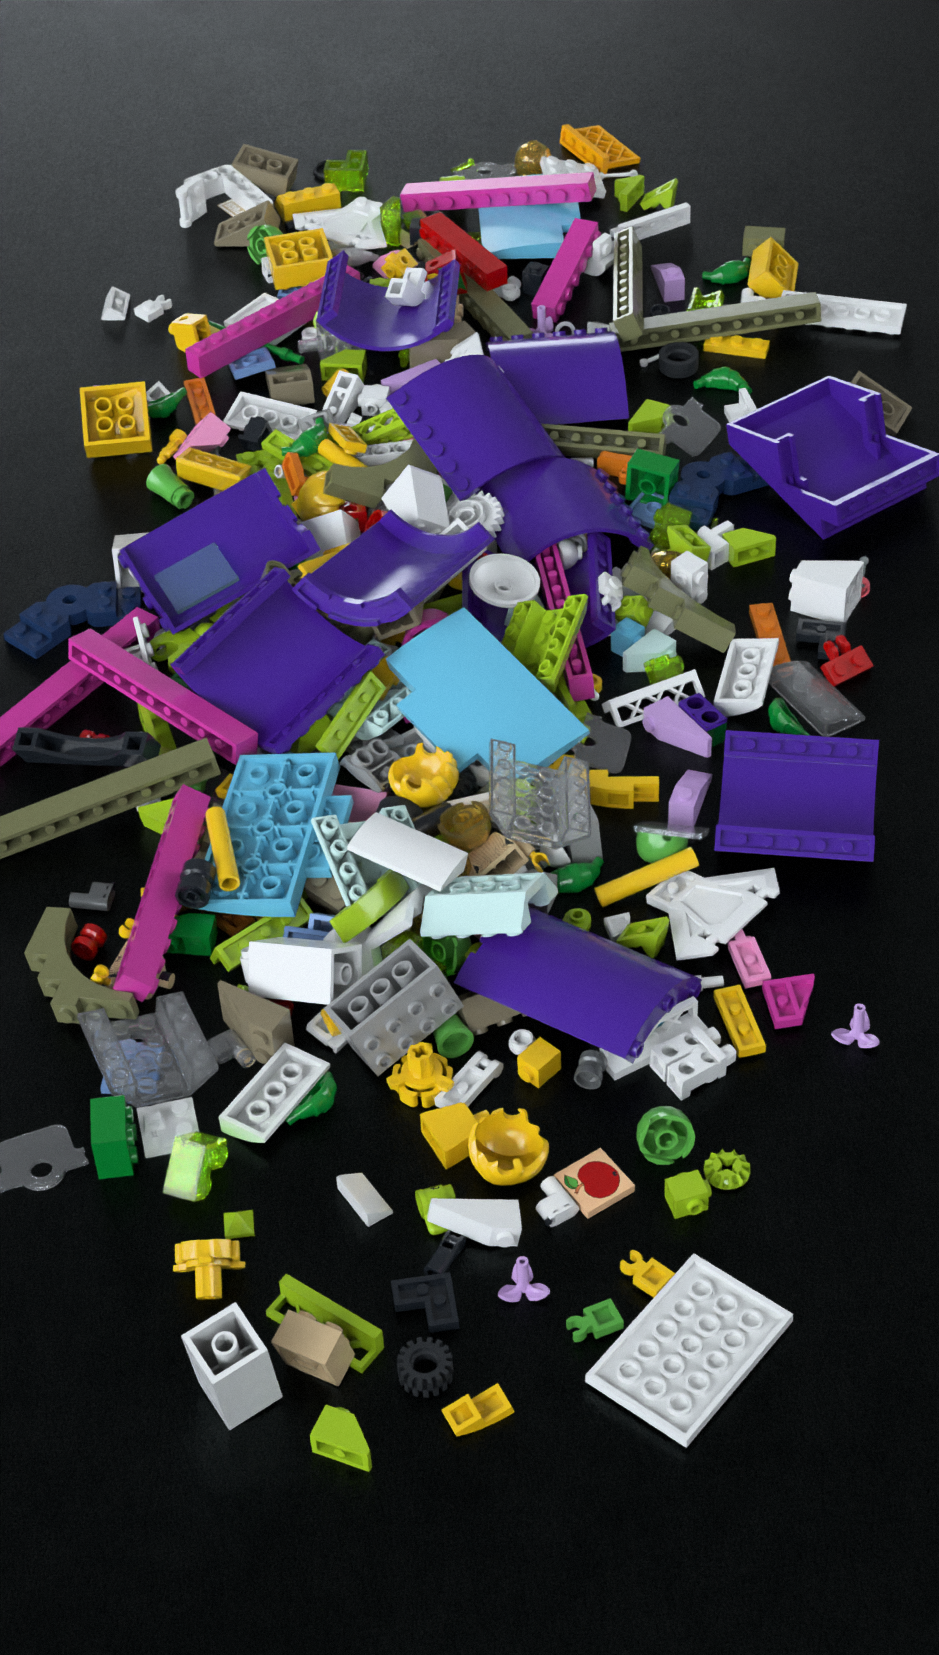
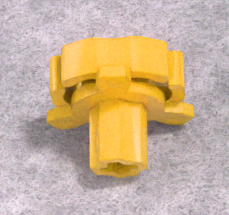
[387,1042,454,1108]
[173,1239,245,1300]

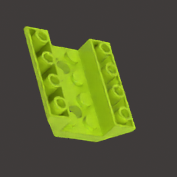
[501,594,588,695]

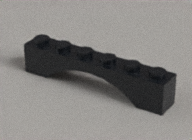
[12,727,161,767]

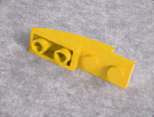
[557,770,659,809]

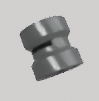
[574,1050,607,1089]

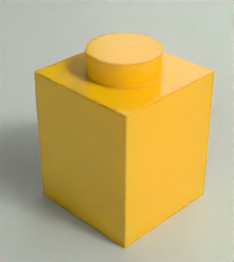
[517,1037,561,1088]

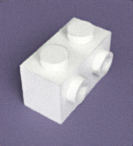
[671,551,708,604]

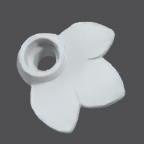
[492,276,521,301]

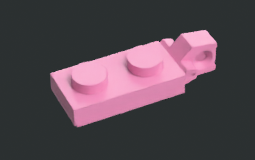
[727,929,771,989]

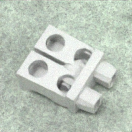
[650,1025,736,1101]

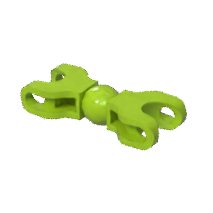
[150,598,240,675]

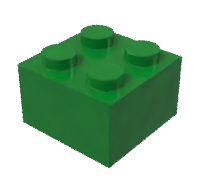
[625,448,679,509]
[90,1095,138,1179]

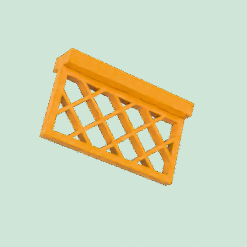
[560,124,640,174]

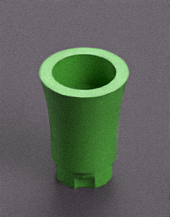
[146,464,194,509]
[432,1013,474,1058]

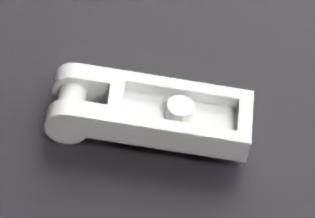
[435,1051,503,1108]

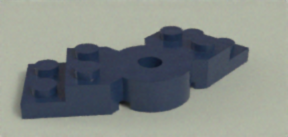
[662,452,769,530]
[3,581,142,659]

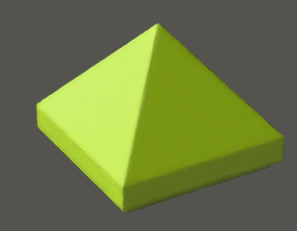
[223,1210,255,1239]

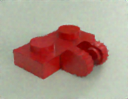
[820,634,874,688]

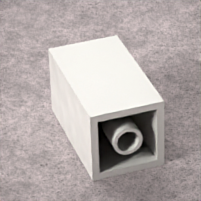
[248,937,362,1004]
[181,1302,282,1430]

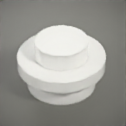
[509,1029,536,1055]

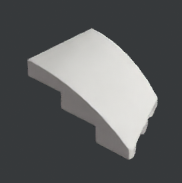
[365,884,433,949]

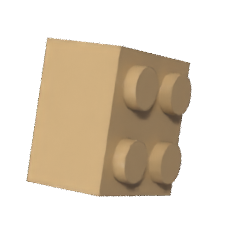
[271,1310,355,1387]

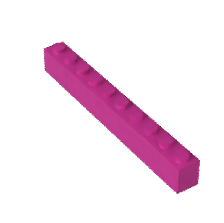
[400,172,597,212]
[185,265,360,378]
[533,544,595,701]
[0,607,160,767]
[69,629,258,765]
[113,784,211,1002]

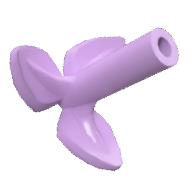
[529,305,554,337]
[831,1004,879,1048]
[498,1256,550,1302]

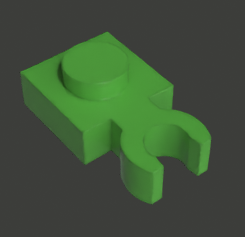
[566,1298,624,1342]

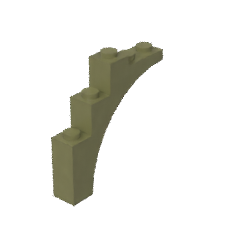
[323,438,439,508]
[620,546,736,653]
[24,907,140,1024]

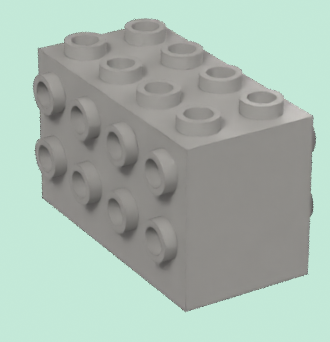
[323,939,464,1076]

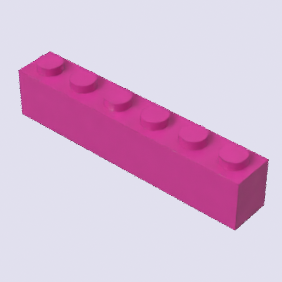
[531,218,601,323]

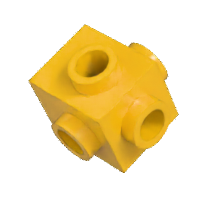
[381,248,418,279]

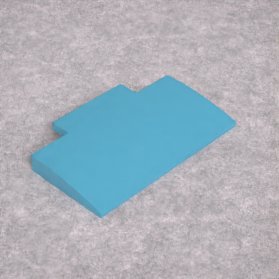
[478,174,581,259]
[386,607,590,789]
[199,753,354,917]

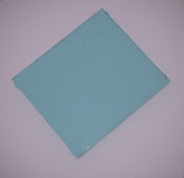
[154,543,240,614]

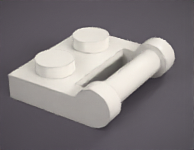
[176,176,207,228]

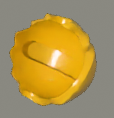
[297,471,346,521]
[388,743,459,808]
[468,1108,549,1186]

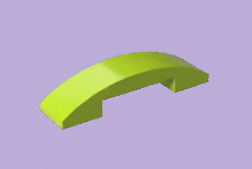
[329,869,409,943]

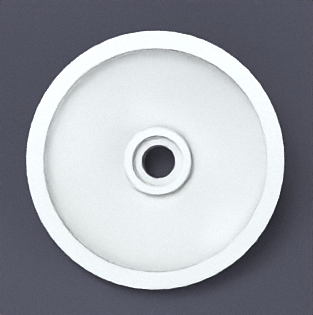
[469,554,540,608]

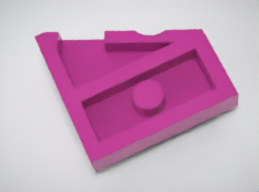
[762,974,815,1029]

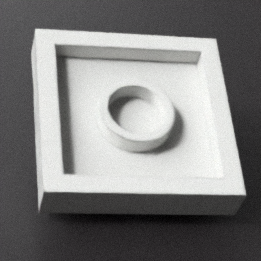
[137,1097,202,1158]

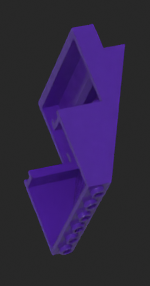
[726,376,939,540]

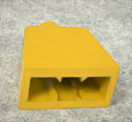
[168,313,211,352]
[420,1102,490,1169]

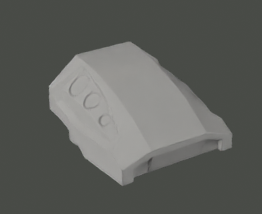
[339,739,400,793]

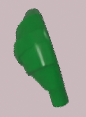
[702,258,751,285]
[693,366,752,395]
[148,387,187,419]
[282,417,328,457]
[768,698,811,736]
[550,857,604,893]
[285,1071,337,1125]

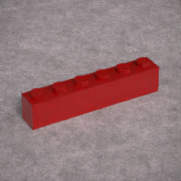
[419,212,508,291]

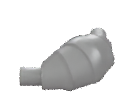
[331,248,379,268]

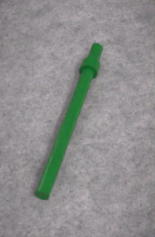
[208,321,305,364]

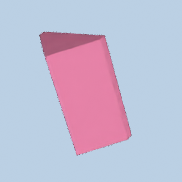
[332,784,395,823]

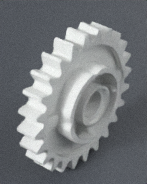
[446,491,505,538]

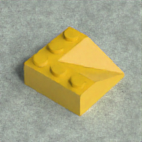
[264,228,333,290]
[80,381,152,458]

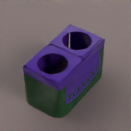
[678,693,727,747]

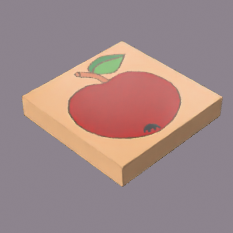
[554,1148,635,1219]

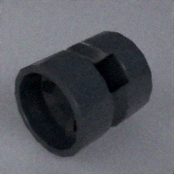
[175,858,216,909]

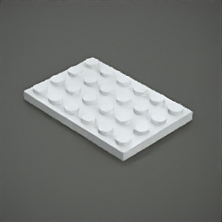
[585,1253,793,1448]

